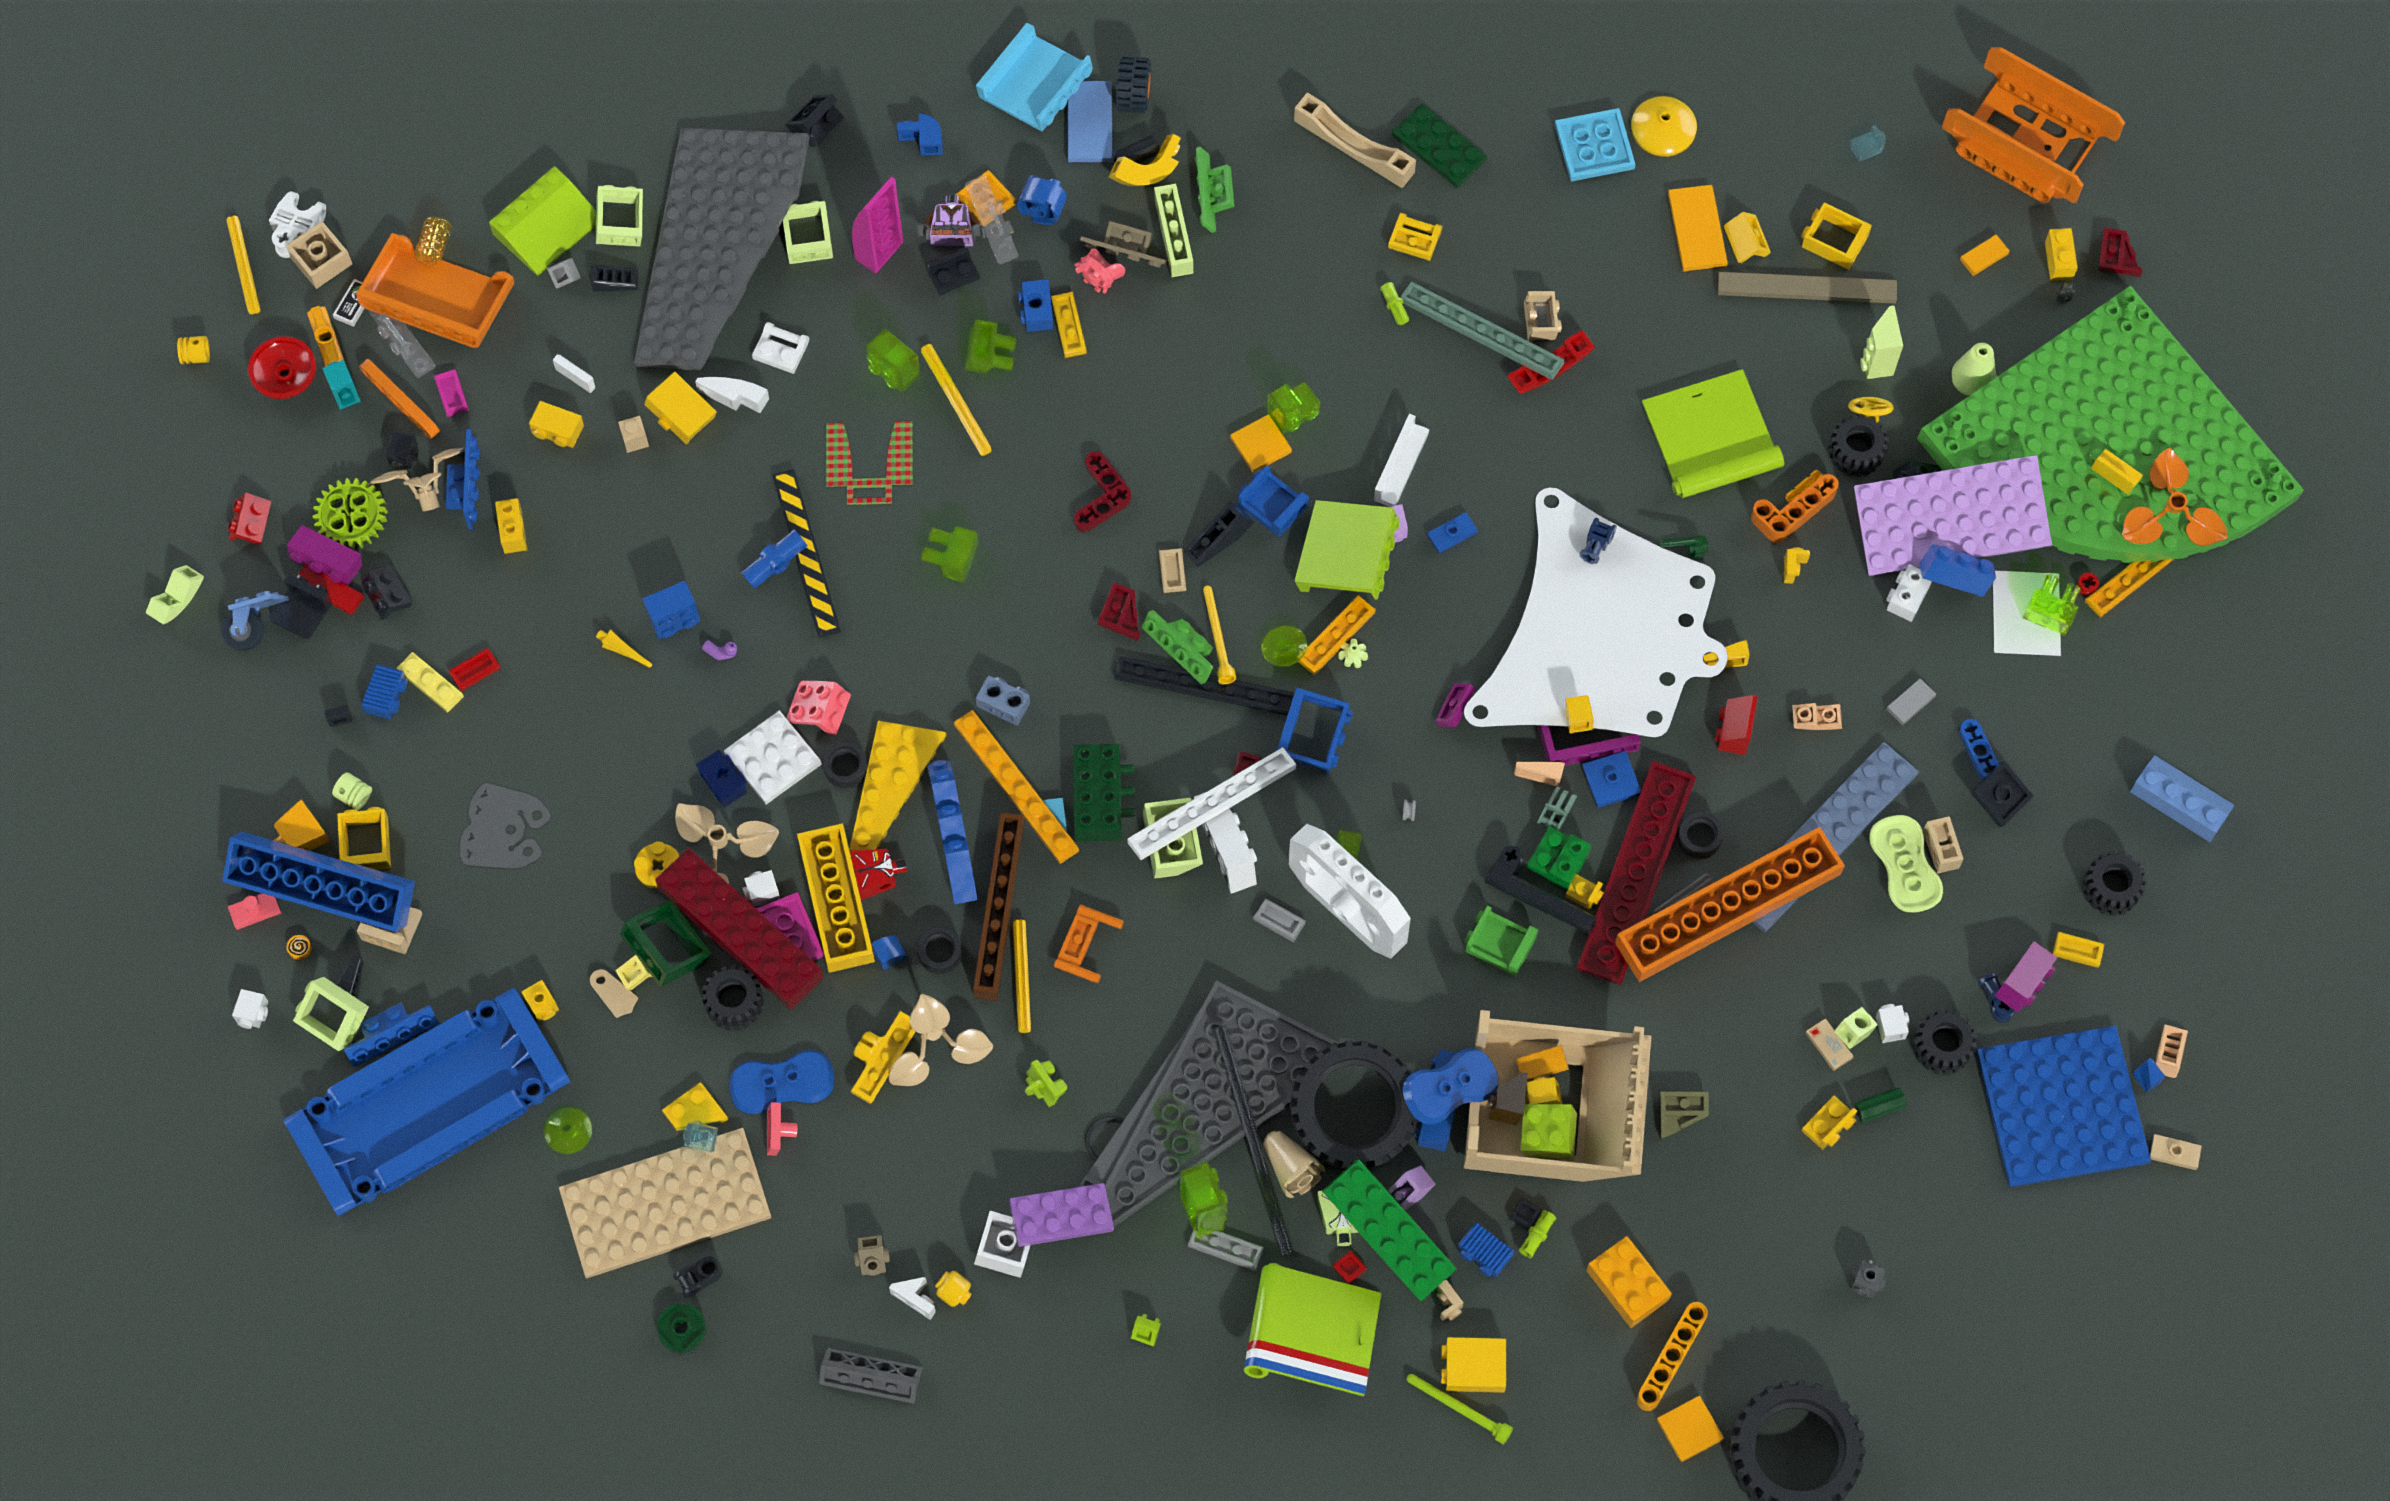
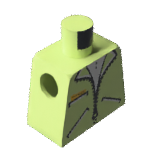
[1317,1191,1358,1246]

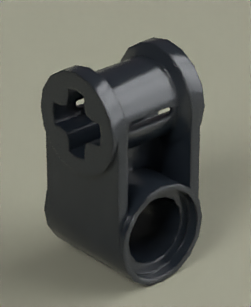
[673,1256,722,1298]

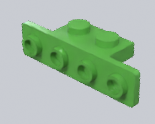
[1195,146,1234,233]
[1142,610,1213,684]

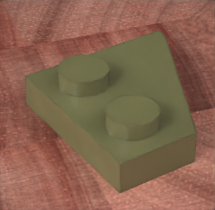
[1660,1092,1709,1139]

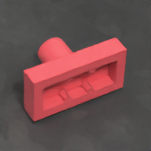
[228,893,281,930]
[767,1102,798,1156]

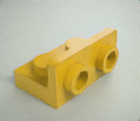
[1801,1096,1857,1150]

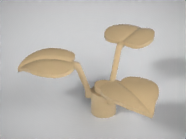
[369,448,465,511]
[675,803,779,884]
[889,994,993,1086]

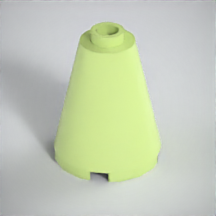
[1952,343,1997,396]

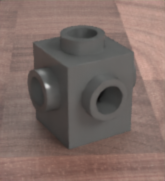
[1850,1260,1887,1298]

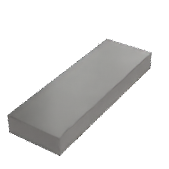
[1188,1223,1264,1271]

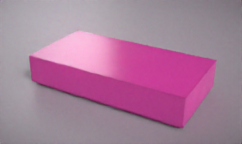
[434,369,469,417]

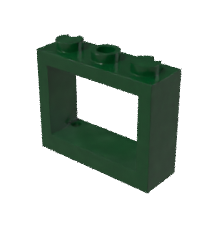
[620,900,711,987]

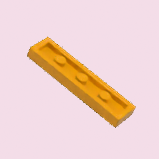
[1297,595,1376,675]

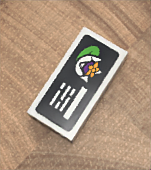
[333,279,365,327]

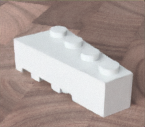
[1194,792,1257,894]

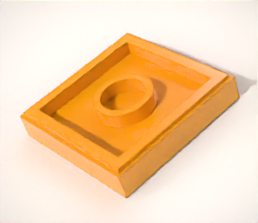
[955,170,1017,227]
[1230,414,1292,473]
[1657,1396,1724,1463]

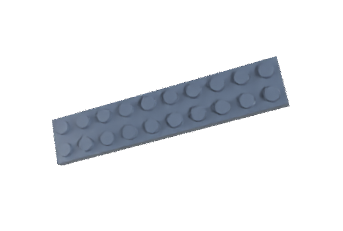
[1752,742,1919,933]

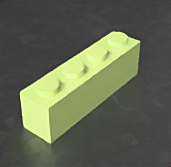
[1154,184,1193,277]

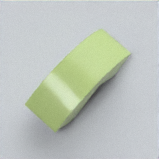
[146,565,204,625]

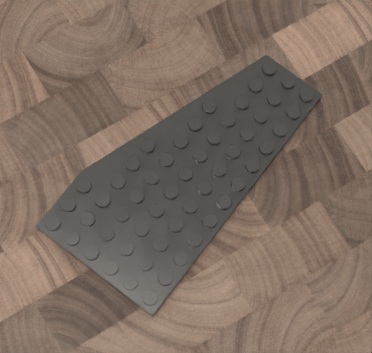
[634,128,810,371]

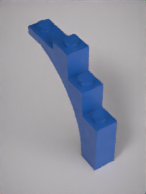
[927,760,978,904]

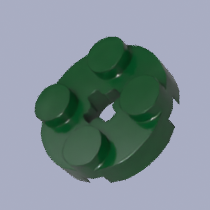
[657,1304,707,1354]

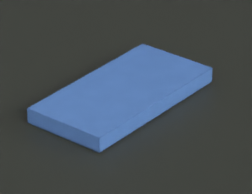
[1068,81,1112,162]

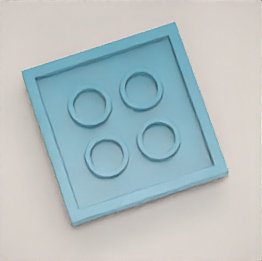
[1555,108,1635,182]

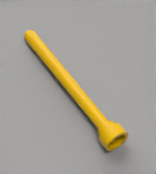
[1203,585,1236,684]

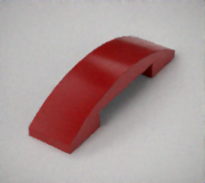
[1507,330,1595,395]

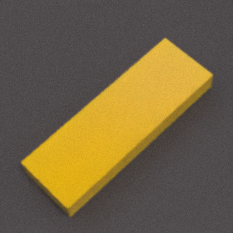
[1051,292,1087,358]

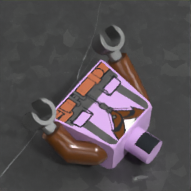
[916,195,985,246]

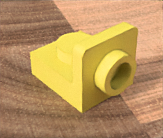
[616,955,652,990]

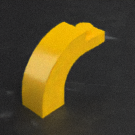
[1109,134,1181,186]

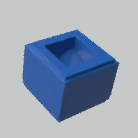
[2133,1058,2165,1093]

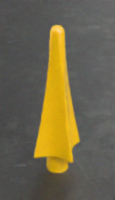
[596,629,652,668]

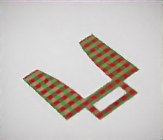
[826,421,913,505]

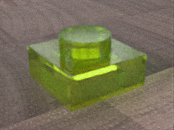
[1337,829,1362,859]

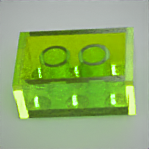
[1180,1162,1228,1239]

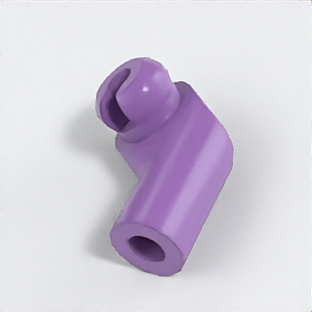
[702,640,737,660]

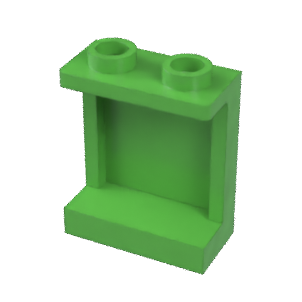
[1464,905,1538,977]

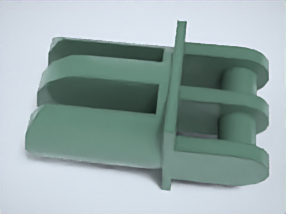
[1537,786,1577,831]

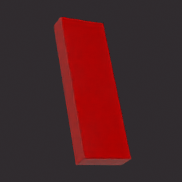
[298,564,364,616]

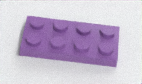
[1009,1183,1114,1247]

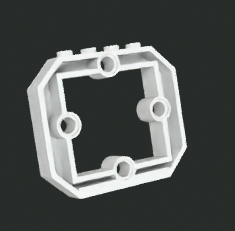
[1289,824,1411,959]

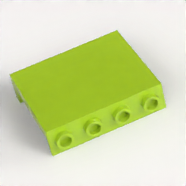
[1295,500,1400,600]

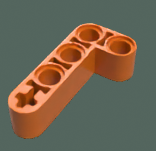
[1751,474,1839,543]

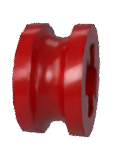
[2076,573,2099,596]

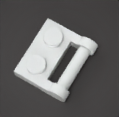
[752,322,809,374]

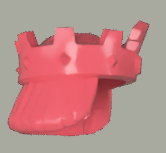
[1074,249,1125,294]

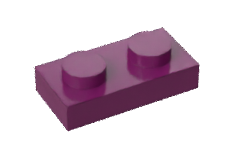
[1435,683,1475,727]

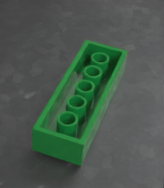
[1322,1159,1457,1301]

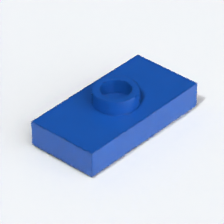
[1427,512,1478,554]

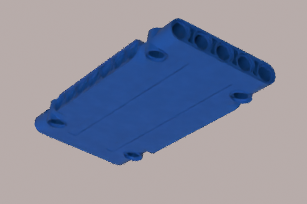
[283,987,571,1217]

